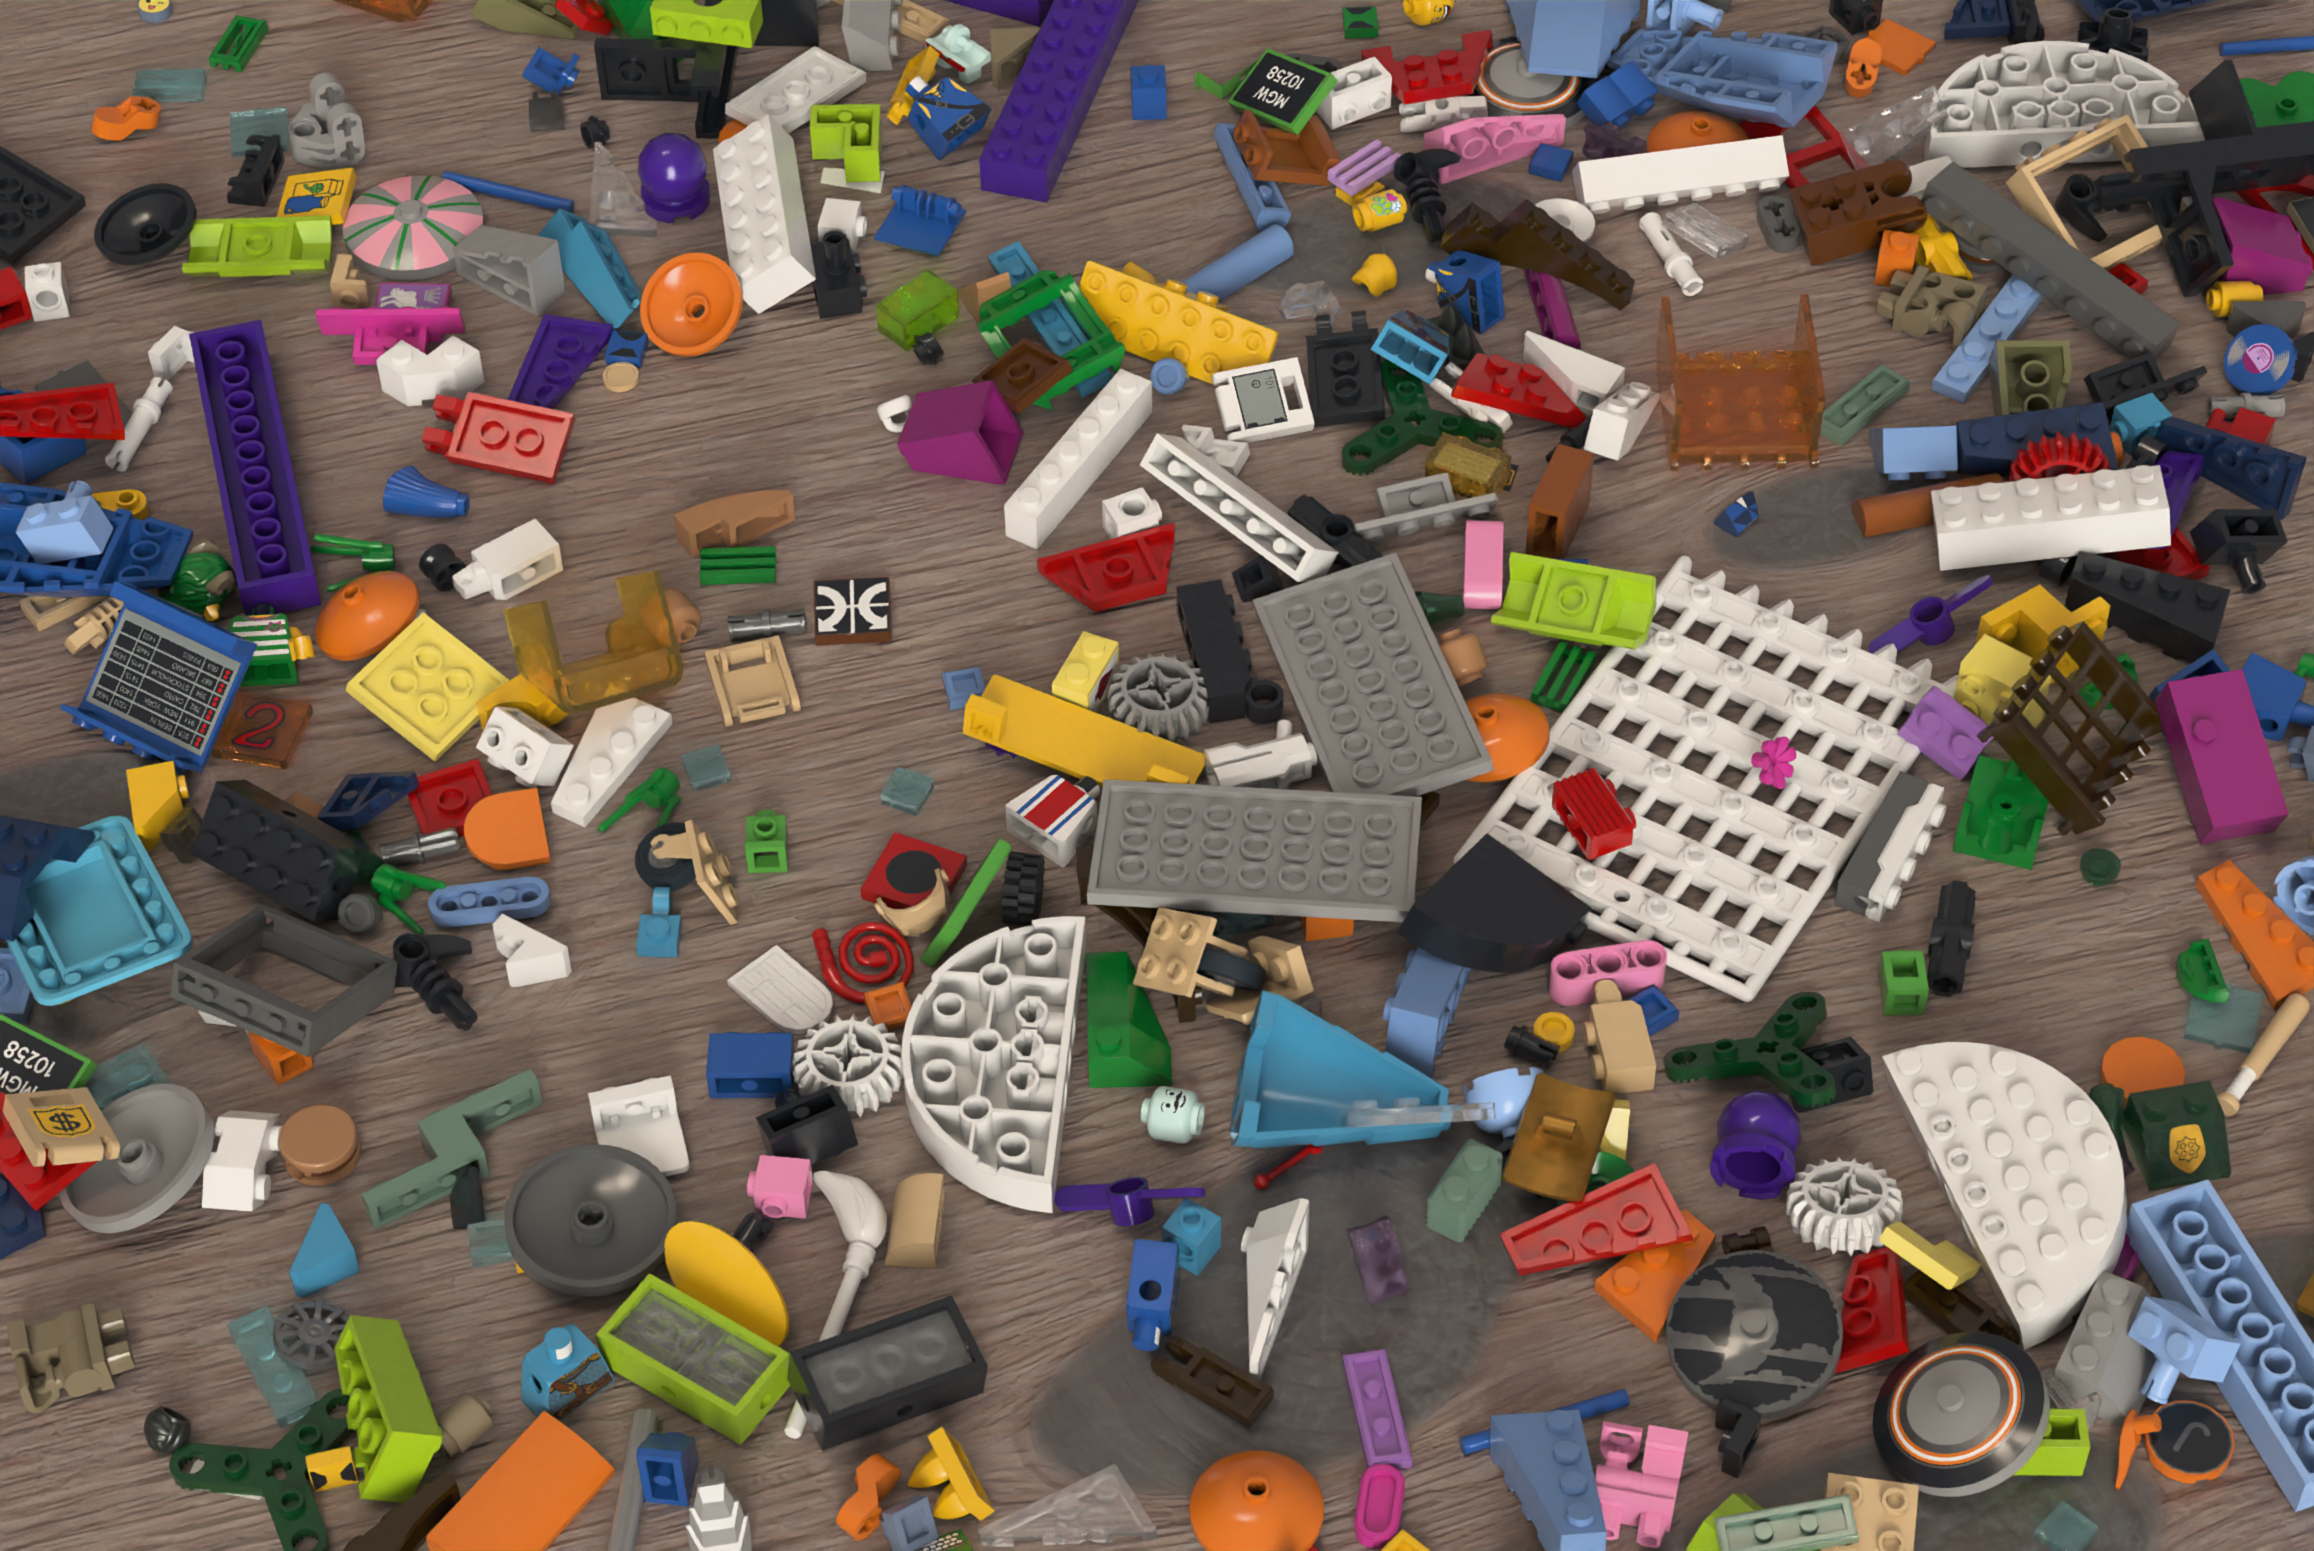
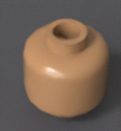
[644,589,701,645]
[1439,628,1488,687]

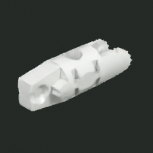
[1399,96,1488,133]
[1429,362,1513,433]

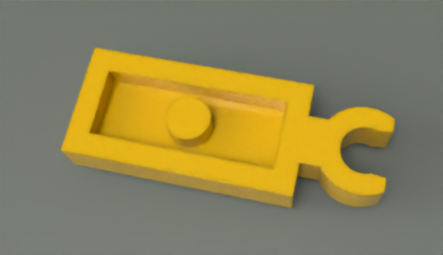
[886,46,940,125]

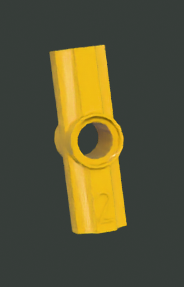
[1909,214,1973,282]

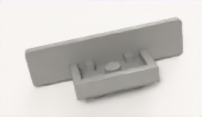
[1354,473,1498,543]

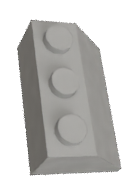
[842,0,903,72]
[2049,1271,2157,1427]

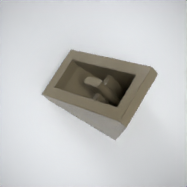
[990,27,1041,89]

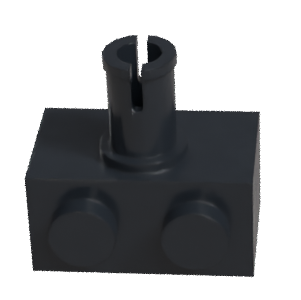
[810,231,867,319]
[2190,509,2288,594]
[755,1085,858,1165]

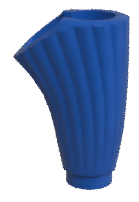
[383,466,470,518]

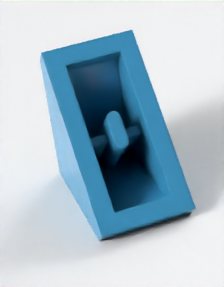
[289,1203,360,1298]

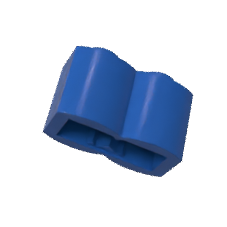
[1576,61,1659,134]

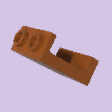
[1233,110,1341,186]

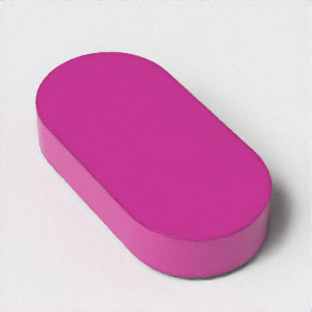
[1354,1464,1405,1549]

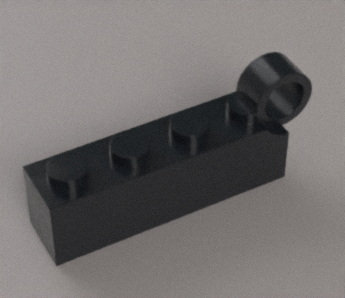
[1176,579,1284,724]

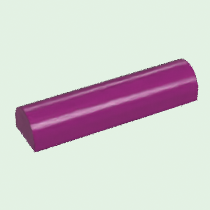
[1523,269,1581,350]

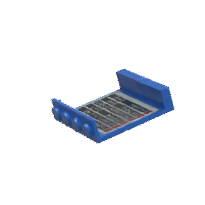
[60,581,258,775]

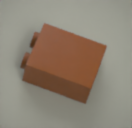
[1525,444,1594,559]

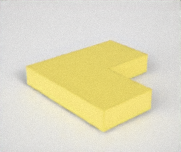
[1879,1221,1982,1290]

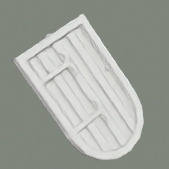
[727,945,833,1035]

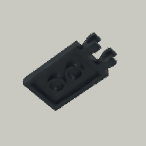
[1306,310,1386,427]

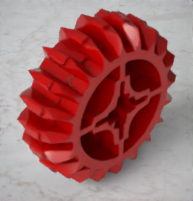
[2008,431,2111,482]

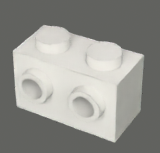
[1316,56,1392,130]
[476,706,574,788]

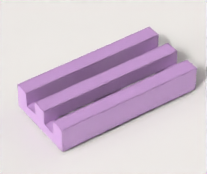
[1327,139,1401,196]

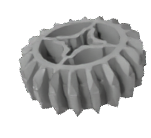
[1107,651,1209,742]

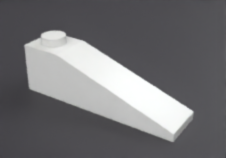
[1241,1198,1309,1380]

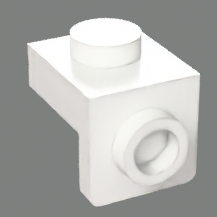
[148,325,195,382]

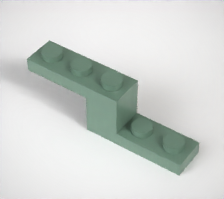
[361,1068,543,1230]

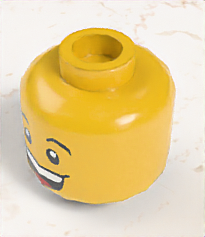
[1403,0,1454,26]

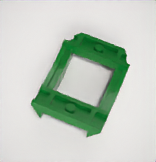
[976,270,1126,411]

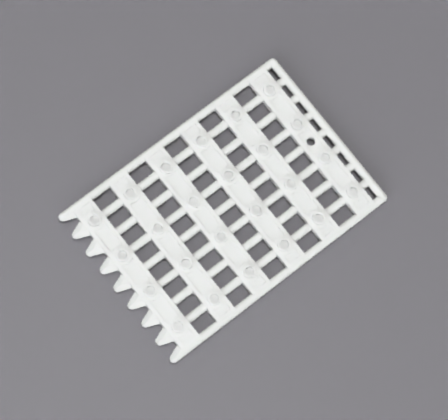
[1454,555,1958,1002]

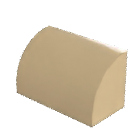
[885,1173,945,1269]

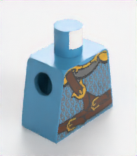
[1371,308,1449,384]
[521,1324,615,1421]

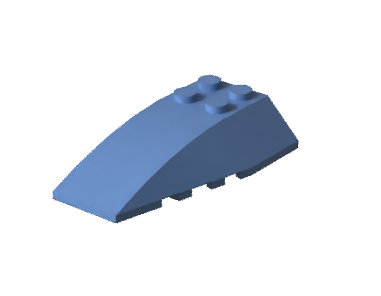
[1505,0,1641,78]
[1607,29,1837,128]

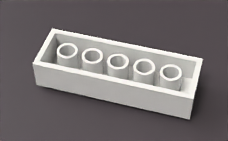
[713,114,816,314]
[1931,465,2171,571]

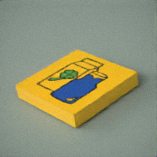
[277,167,357,225]

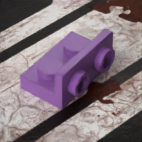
[1897,686,1993,780]

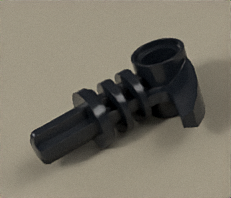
[1393,149,1461,243]
[2055,174,2147,242]
[393,933,478,1031]

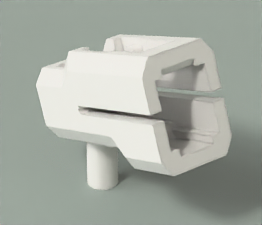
[1204,720,1317,789]

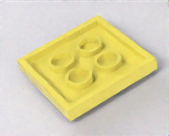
[346,612,510,762]

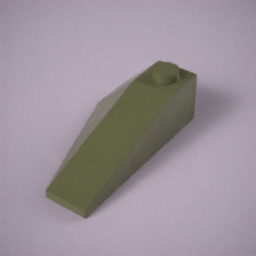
[1989,340,2072,478]

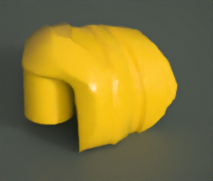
[1352,254,1398,297]

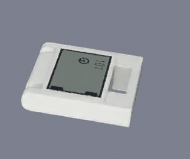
[1212,357,1315,443]

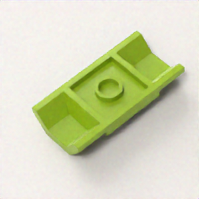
[182,216,333,277]
[1491,552,1657,650]

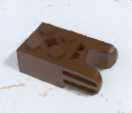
[1789,160,1928,266]

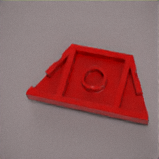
[1451,353,1586,428]
[1037,523,1175,612]

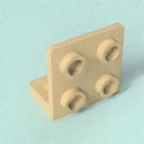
[1206,935,1314,1025]
[1820,1473,1919,1551]

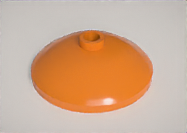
[1647,110,1749,153]
[640,252,743,357]
[315,571,420,661]
[1465,693,1550,782]
[1189,1450,1324,1551]

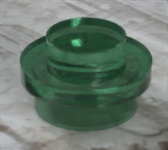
[2079,848,2121,886]

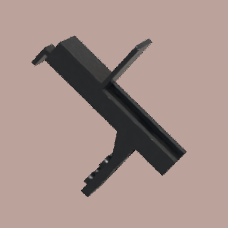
[594,0,820,139]
[2094,60,2314,297]

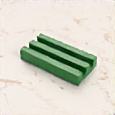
[209,15,269,72]
[699,546,777,585]
[1530,641,1596,713]

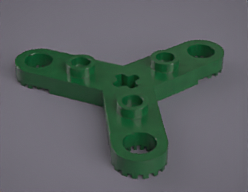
[1341,359,1503,476]
[1663,992,1836,1108]
[169,1389,355,1551]

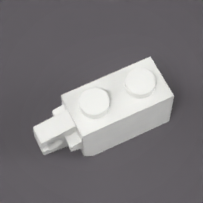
[452,519,563,600]

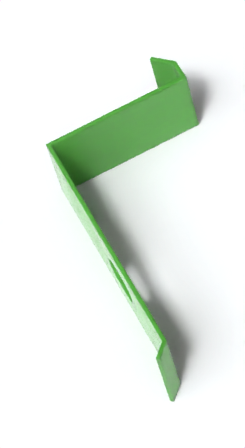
[1195,59,1259,99]

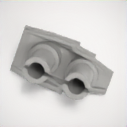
[685,1465,752,1551]

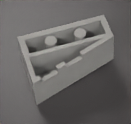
[453,225,566,316]

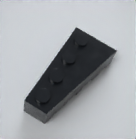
[2064,551,2230,662]

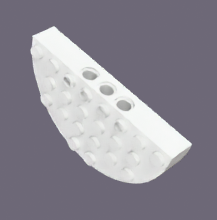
[1924,41,2205,168]
[901,916,1086,1213]
[1882,1042,2127,1351]

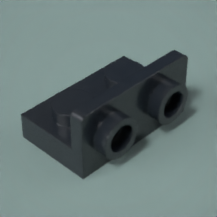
[1792,1036,1873,1113]

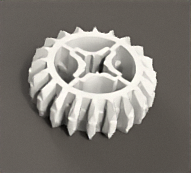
[792,1013,903,1118]
[1786,1156,1903,1256]

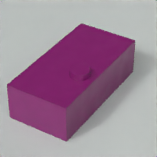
[2155,669,2289,845]

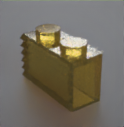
[1425,432,1512,499]

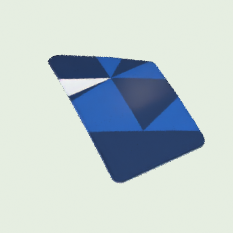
[1714,491,1759,537]

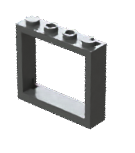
[171,904,398,1057]

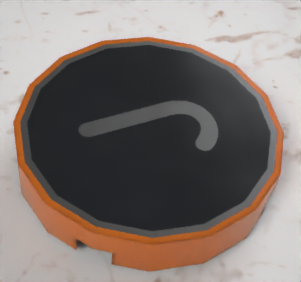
[2143,1400,2235,1484]

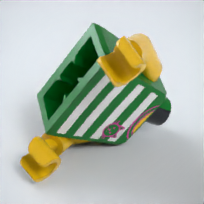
[228,603,315,687]

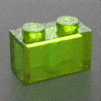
[876,270,959,351]

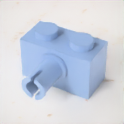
[1645,0,1723,36]
[16,480,114,564]
[2128,1296,2241,1404]

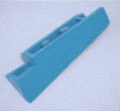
[538,208,642,328]

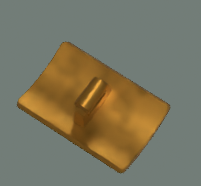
[1501,1073,1616,1202]

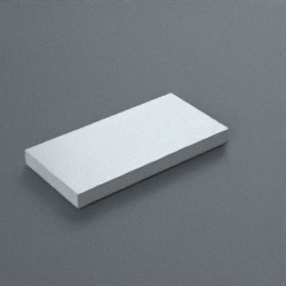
[725,46,866,134]

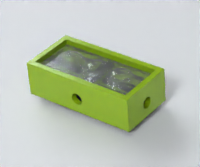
[596,1273,790,1445]

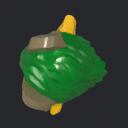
[160,539,238,621]

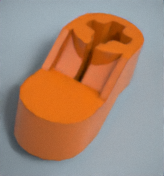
[1844,38,1882,98]
[91,96,161,141]
[836,1453,900,1541]

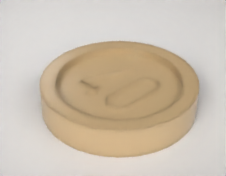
[603,362,639,392]

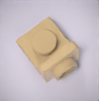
[330,254,370,309]

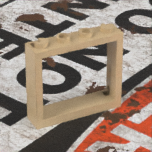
[2006,114,2186,271]

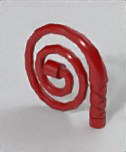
[812,921,914,1003]

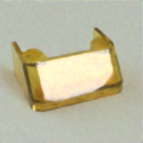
[503,570,683,714]

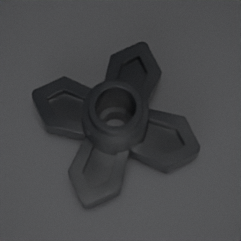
[2077,8,2149,62]

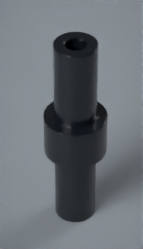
[1546,414,1592,464]

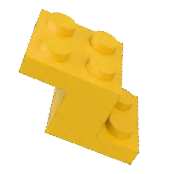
[1975,584,2111,685]

